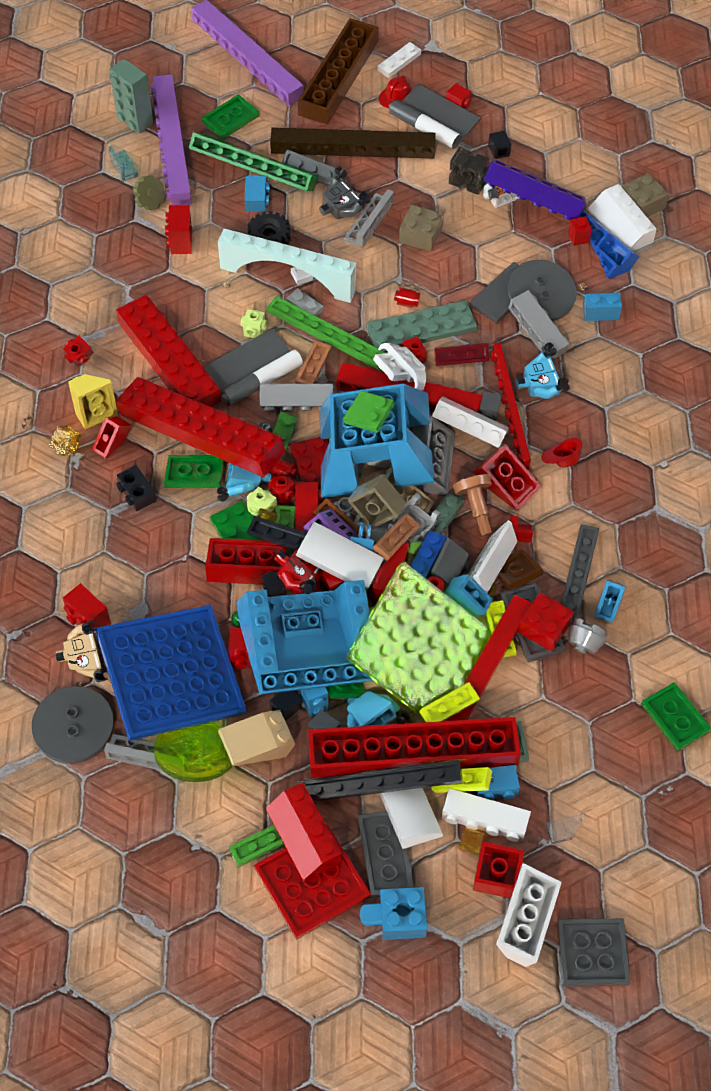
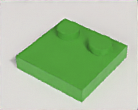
[343,391,395,433]

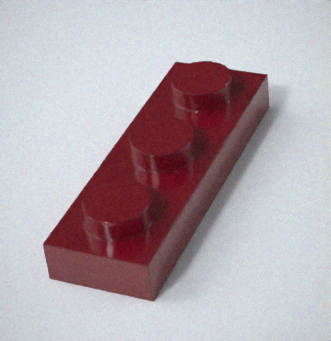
[434,343,489,366]

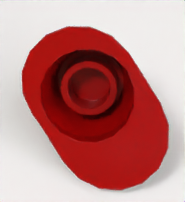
[379,75,412,108]
[541,438,582,468]

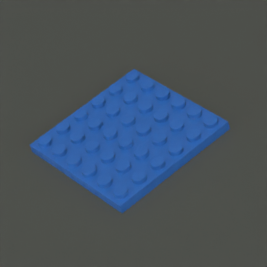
[95,605,247,741]

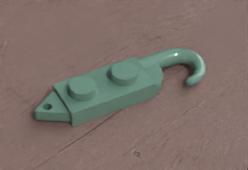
[423,493,465,538]

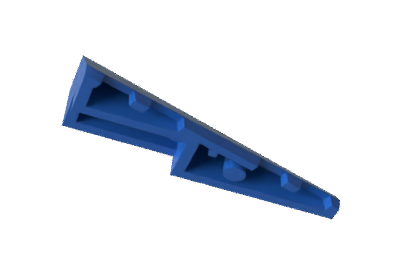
[580,209,640,279]

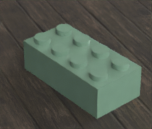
[109,59,154,134]

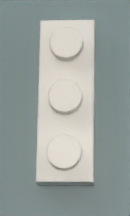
[377,42,421,78]

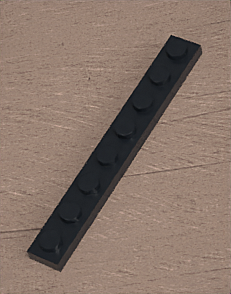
[297,760,463,802]

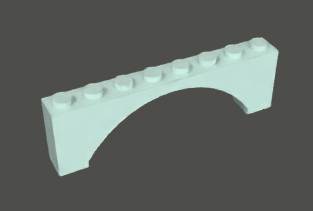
[218,229,356,303]

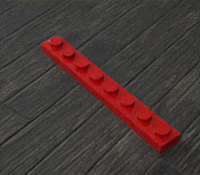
[490,342,531,470]

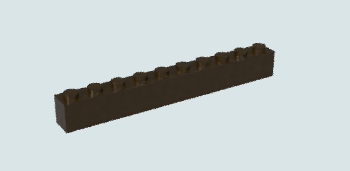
[270,127,435,159]

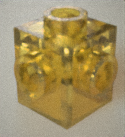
[49,426,82,456]

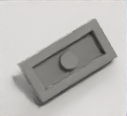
[286,288,324,317]

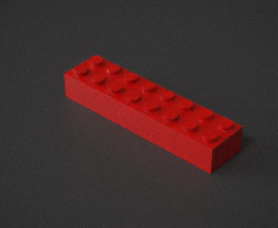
[116,294,222,407]

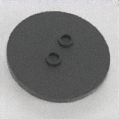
[507,260,577,321]
[32,686,114,764]

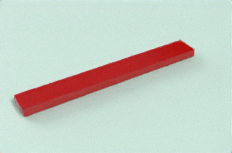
[445,595,532,721]

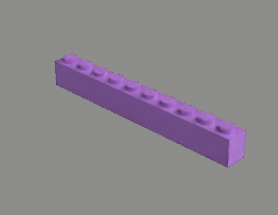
[192,0,304,106]
[151,74,191,205]

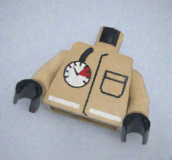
[56,620,108,683]

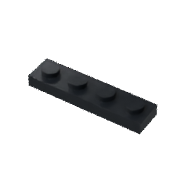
[246,516,307,551]

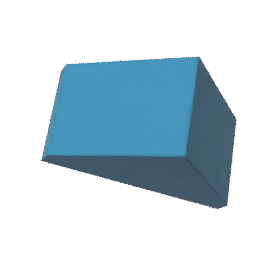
[595,580,626,623]

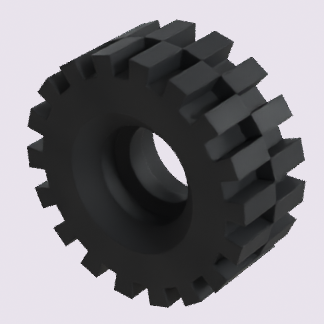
[247,211,291,245]

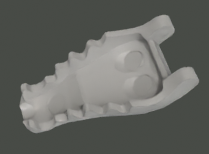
[386,493,441,560]

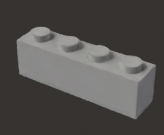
[508,290,569,360]
[260,384,333,411]

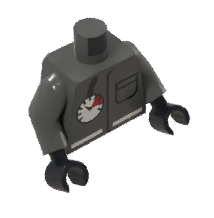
[319,166,371,219]

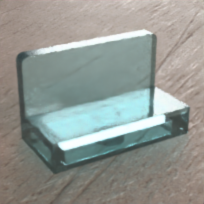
[108,146,138,182]

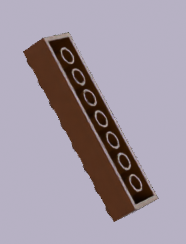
[298,18,379,125]

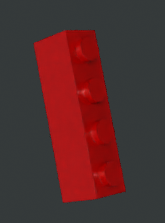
[205,538,287,585]
[266,782,342,881]

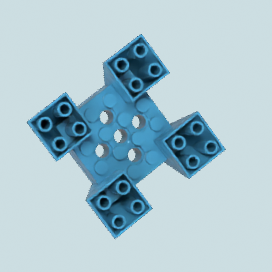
[320,384,434,498]

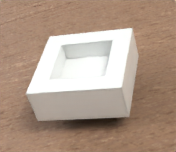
[290,267,313,285]

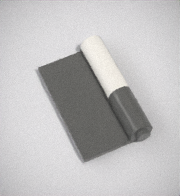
[389,84,481,149]
[204,328,303,406]

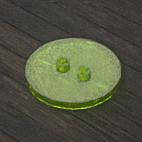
[154,722,233,782]

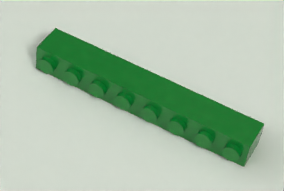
[189,132,318,191]

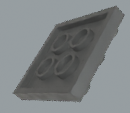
[557,918,630,987]

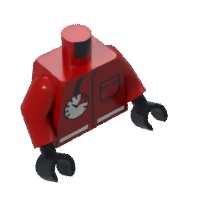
[274,550,321,594]

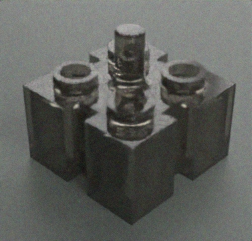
[449,147,489,195]

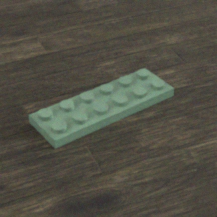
[366,300,477,352]

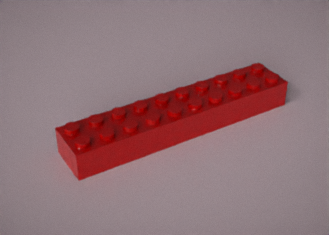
[115,377,286,478]
[308,717,521,778]

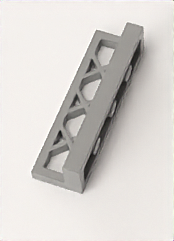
[344,189,394,248]
[104,734,192,776]

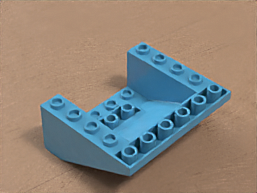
[236,580,380,695]

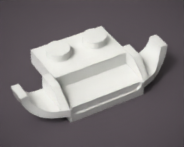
[373,343,426,390]

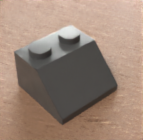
[431,538,471,591]

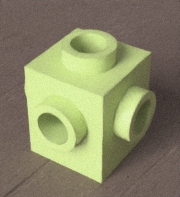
[241,309,267,338]
[247,486,277,520]

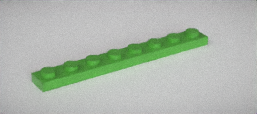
[267,296,386,372]

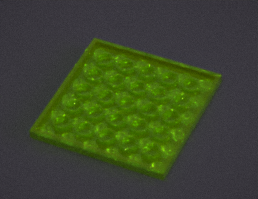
[345,561,491,717]

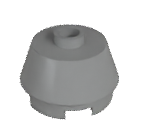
[568,618,607,654]

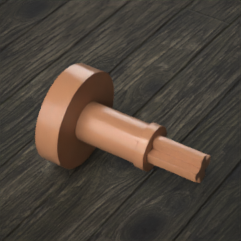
[453,474,492,536]

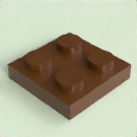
[497,549,543,591]

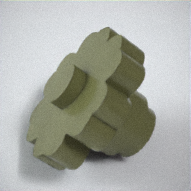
[133,175,165,210]

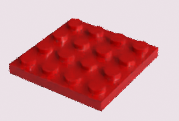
[254,824,371,940]

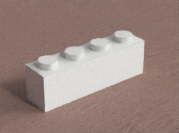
[432,396,509,448]
[442,788,531,842]

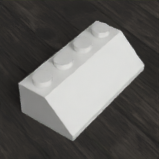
[588,184,656,251]
[496,864,562,967]

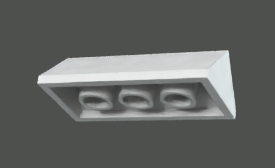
[468,520,518,593]

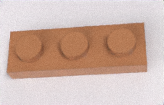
[295,341,332,384]
[373,513,420,561]

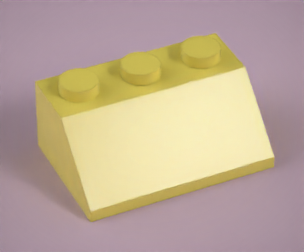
[68,374,118,430]

